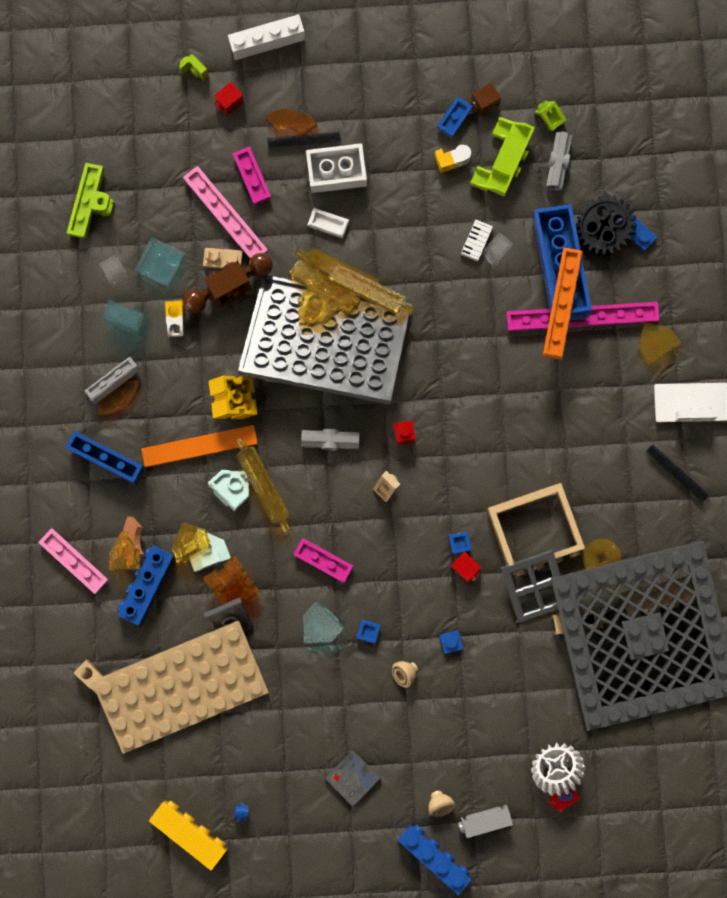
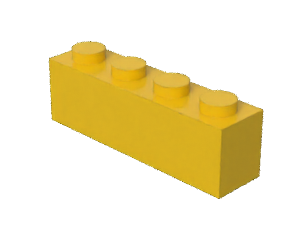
[149,800,228,870]

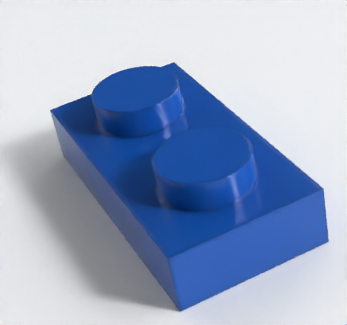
[437,96,473,138]
[618,219,657,252]

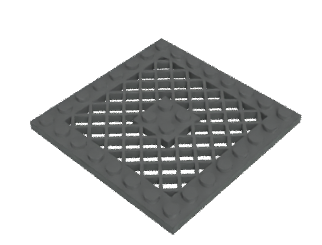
[550,541,727,731]

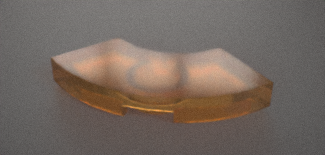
[266,109,317,136]
[97,380,140,416]

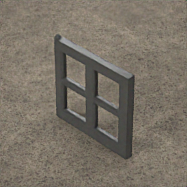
[501,550,560,624]

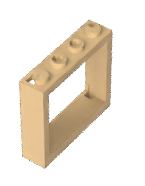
[487,483,585,577]

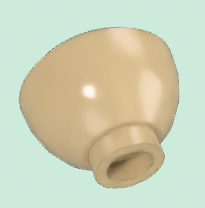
[392,661,418,688]
[428,791,455,817]

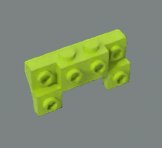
[470,117,535,197]

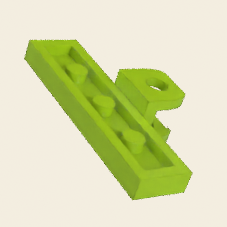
[67,163,114,239]

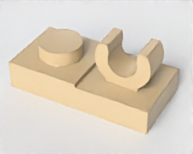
[203,248,243,269]
[373,471,400,502]

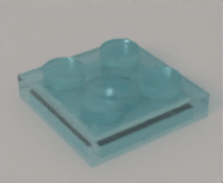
[135,237,186,288]

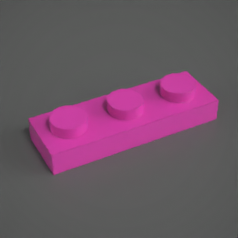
[233,146,271,205]
[293,538,353,583]

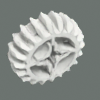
[531,743,585,796]

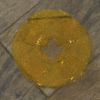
[582,538,621,569]

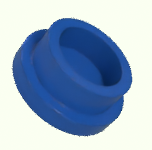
[233,803,248,823]

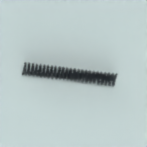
[267,131,341,148]
[646,444,710,501]

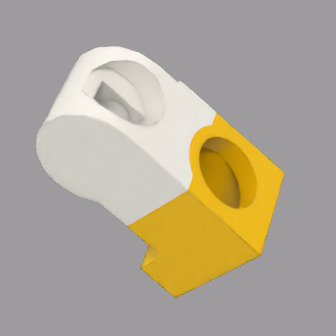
[434,145,471,173]
[165,301,184,337]

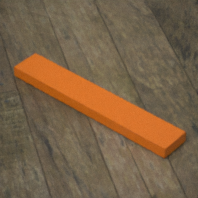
[543,247,582,360]
[141,425,258,468]

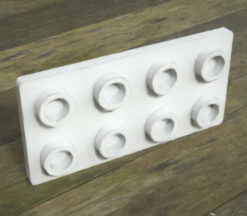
[654,383,727,422]

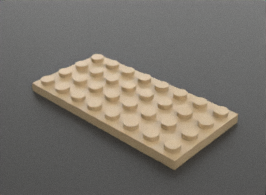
[92,620,269,754]

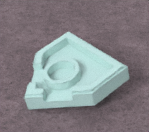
[208,470,249,511]
[188,529,231,572]

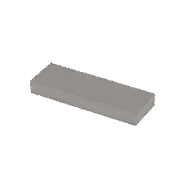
[85,357,140,405]

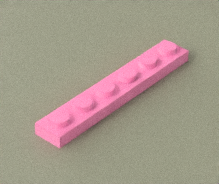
[183,166,268,258]

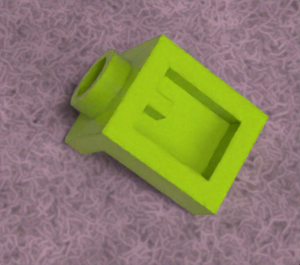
[178,54,209,81]
[535,101,566,131]

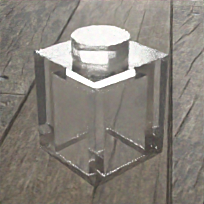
[484,232,514,265]
[99,255,128,285]

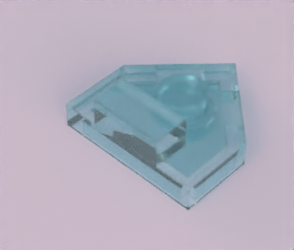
[303,601,345,643]

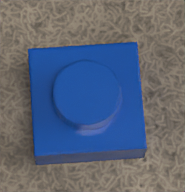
[449,531,472,555]
[356,619,380,644]
[439,630,463,654]

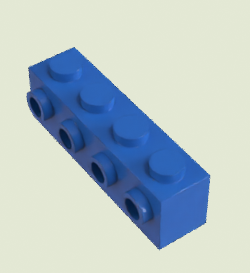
[117,545,175,626]
[398,824,471,895]

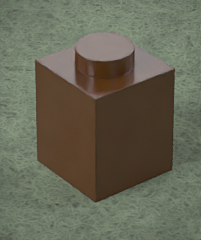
[471,83,501,115]

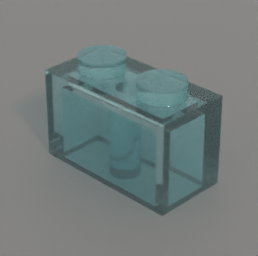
[102,300,148,336]

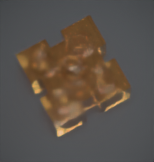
[203,556,261,605]

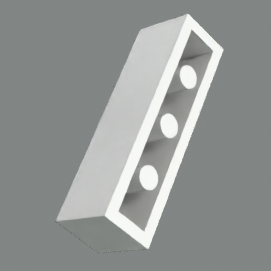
[228,14,305,60]

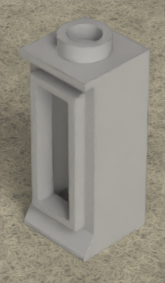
[458,804,513,838]

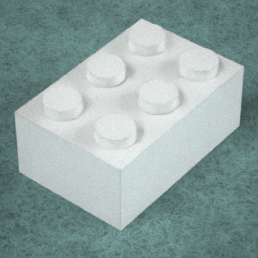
[306,144,367,193]

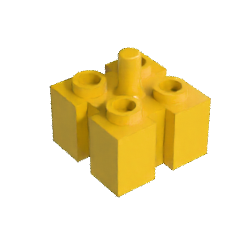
[209,376,257,419]

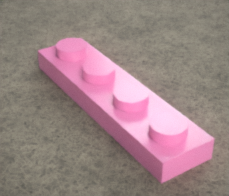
[38,528,109,594]

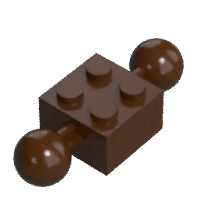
[182,253,273,314]

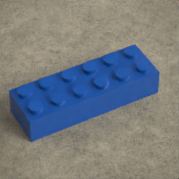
[532,204,592,321]

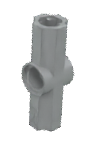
[546,132,572,191]
[301,429,359,451]

